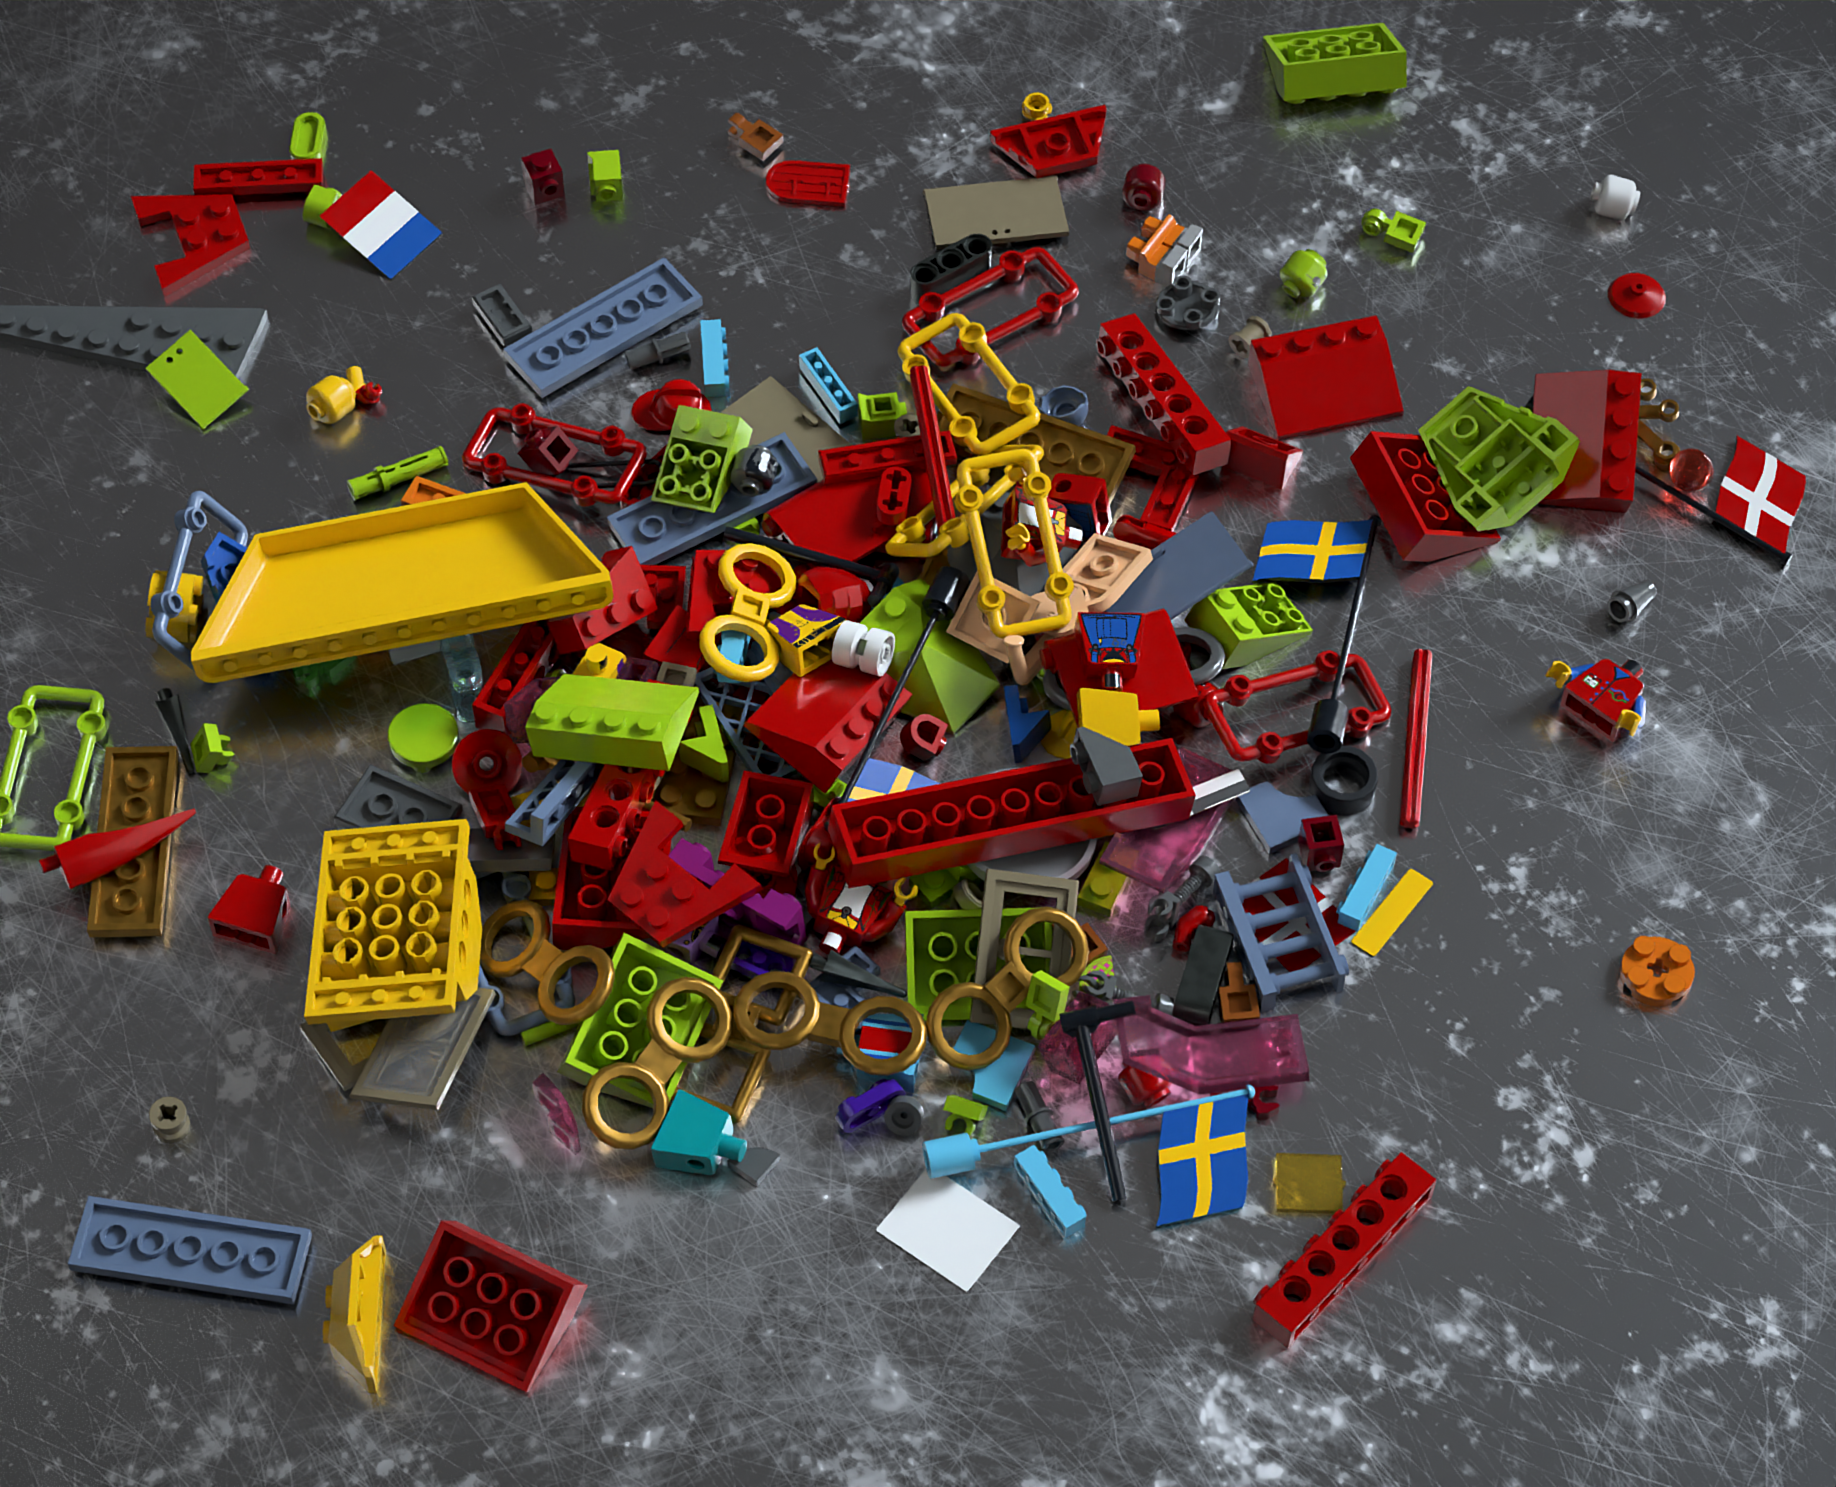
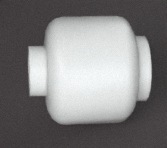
[1590,175,1640,221]

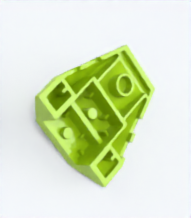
[1418,386,1580,531]
[860,578,1000,735]

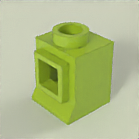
[587,150,623,202]
[857,392,907,440]

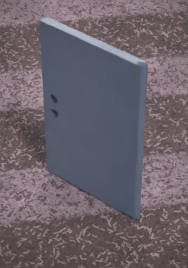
[1106,511,1253,620]

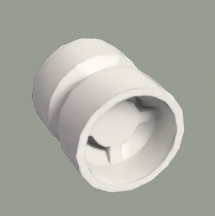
[832,620,895,676]

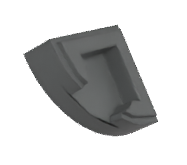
[727,1147,780,1187]

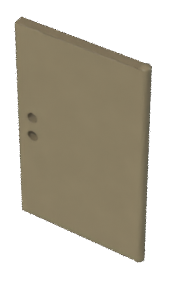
[923,176,1069,250]
[720,376,852,482]

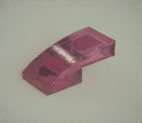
[532,1073,581,1155]

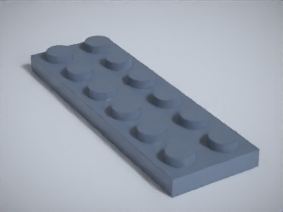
[504,257,703,398]
[607,432,817,565]
[68,1196,312,1304]

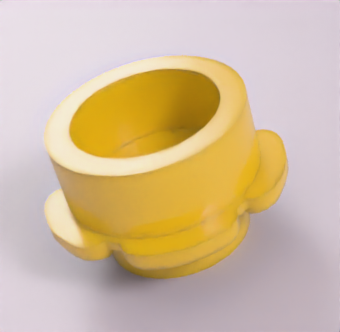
[1021,92,1052,121]

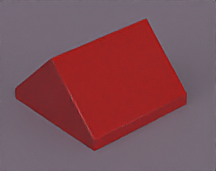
[1223,426,1303,490]

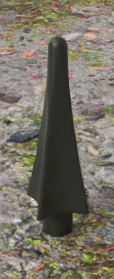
[155,688,194,773]
[809,950,907,998]

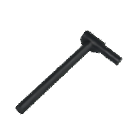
[723,526,899,607]
[1059,1000,1136,1202]

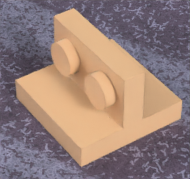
[946,571,1041,664]

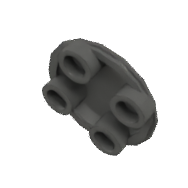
[1156,276,1220,330]

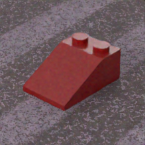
[718,770,814,877]

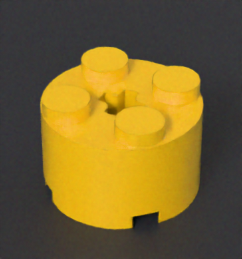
[145,570,204,643]

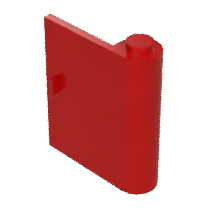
[1039,608,1199,728]

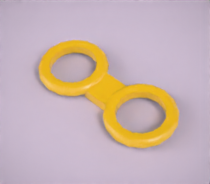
[699,543,796,682]

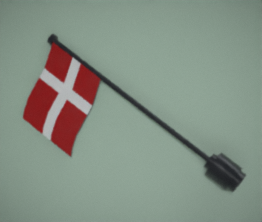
[1525,396,1806,566]

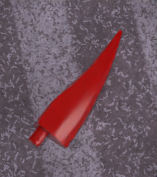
[38,808,196,890]

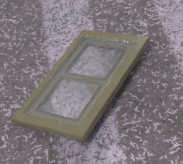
[349,988,496,1110]

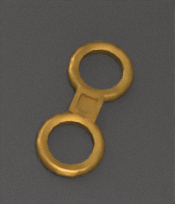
[480,900,615,1025]
[925,906,1089,1071]
[732,971,927,1076]
[582,977,732,1150]

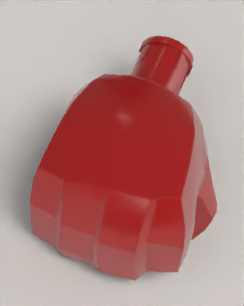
[793,565,871,623]

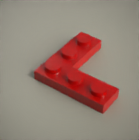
[1107,425,1200,532]

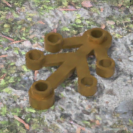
[1638,378,1681,471]

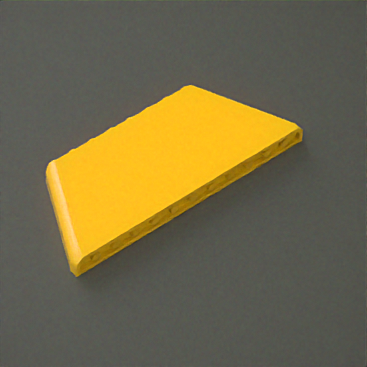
[191,482,614,683]

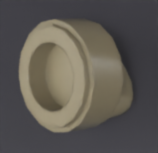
[950,878,984,910]

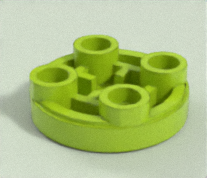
[388,703,460,773]

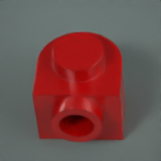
[900,714,948,761]

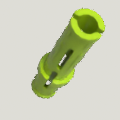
[347,446,449,501]

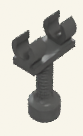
[1144,855,1221,942]
[1071,970,1174,1025]

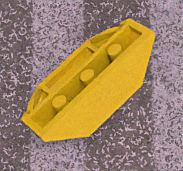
[323,1235,386,1393]

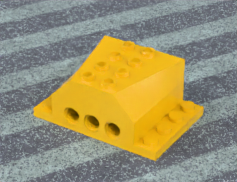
[304,819,482,1032]

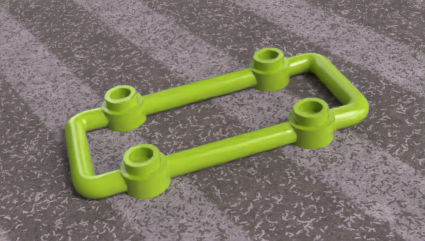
[0,685,107,851]

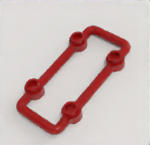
[902,247,1079,367]
[462,403,647,507]
[1203,650,1392,764]

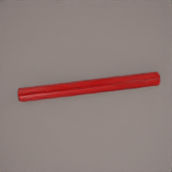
[910,365,955,535]
[1400,648,1432,829]

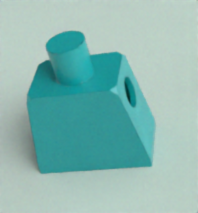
[651,1089,747,1175]

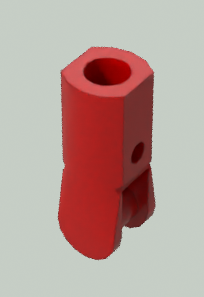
[1113,515,1177,550]

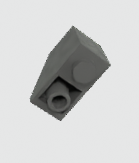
[1070,727,1143,806]

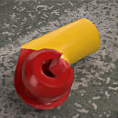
[345,366,382,405]

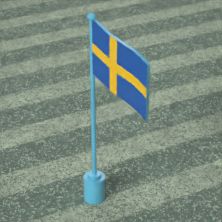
[922,1085,1255,1227]

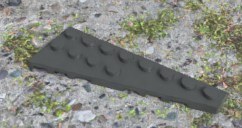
[0,305,268,380]

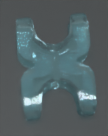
[439,634,483,723]

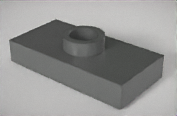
[472,284,532,347]

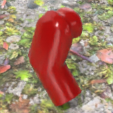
[1172,905,1216,952]

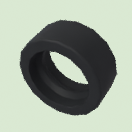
[1309,746,1378,815]

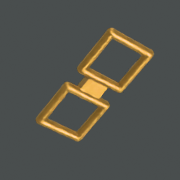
[670,924,813,1124]

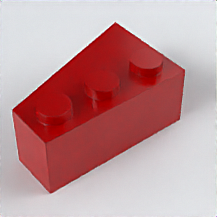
[547,546,658,654]

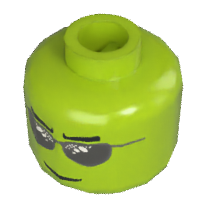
[1279,249,1328,298]

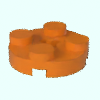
[1619,936,1695,1007]

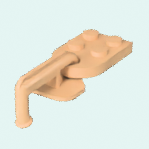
[1003,533,1153,686]

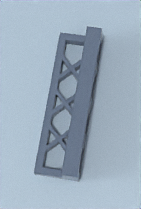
[505,759,605,846]

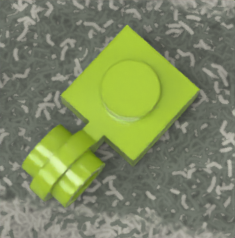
[1361,208,1426,253]
[1025,970,1070,1040]

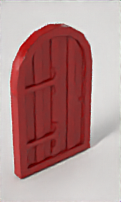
[766,160,850,207]

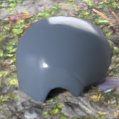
[1038,385,1088,426]

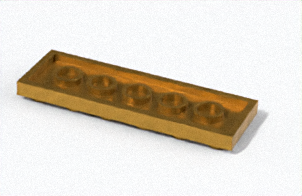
[937,383,1136,505]
[87,746,179,937]

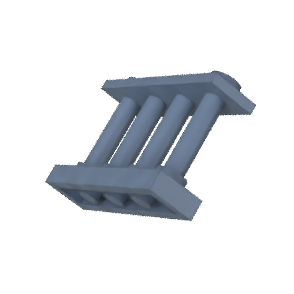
[1213,853,1349,1013]

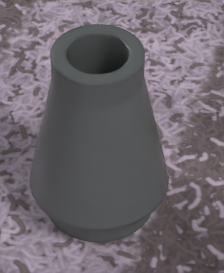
[1607,580,1657,622]

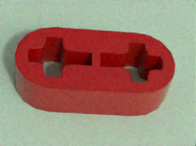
[876,467,912,526]

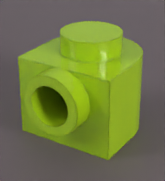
[303,184,342,229]

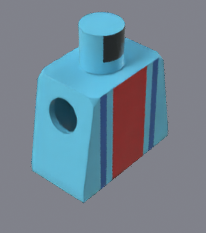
[837,1014,924,1093]

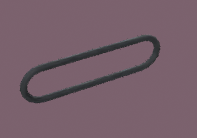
[552,459,662,489]

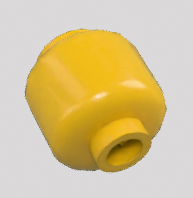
[306,375,356,425]

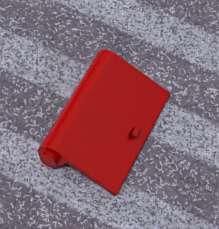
[761,437,932,569]

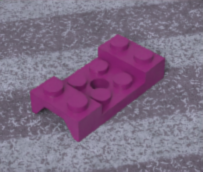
[668,838,807,959]

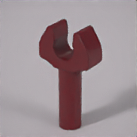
[1210,1080,1280,1120]

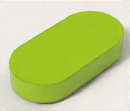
[289,112,326,160]

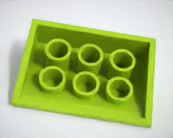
[1263,23,1407,104]
[525,674,699,771]
[905,907,1052,1021]
[557,933,723,1108]

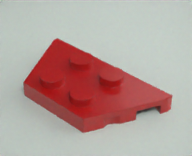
[990,105,1107,178]

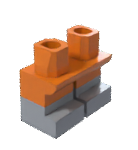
[1126,214,1203,287]

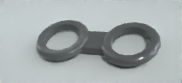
[1043,627,1225,711]

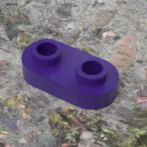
[731,941,793,979]
[835,1079,906,1133]

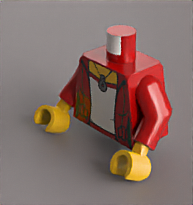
[1001,462,1083,567]
[805,842,918,955]

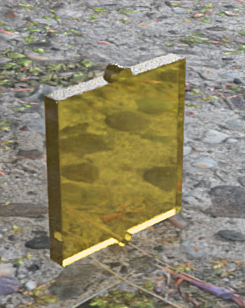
[1272,1153,1346,1214]

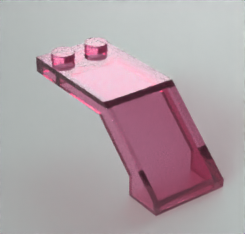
[1099,747,1244,894]
[1113,995,1310,1094]

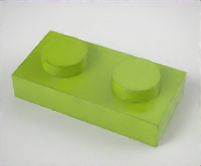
[1077,841,1138,917]

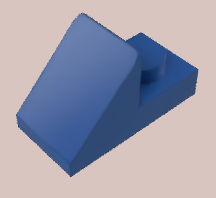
[1004,685,1052,763]

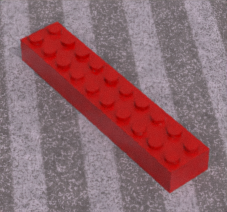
[828,738,1196,889]

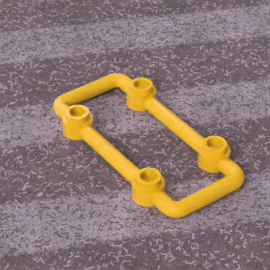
[897,313,1041,455]
[885,445,1044,557]
[954,449,1074,639]

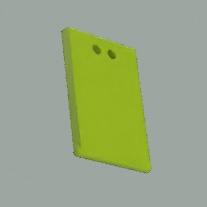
[146,330,249,430]

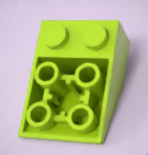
[651,405,753,514]
[1184,582,1313,669]

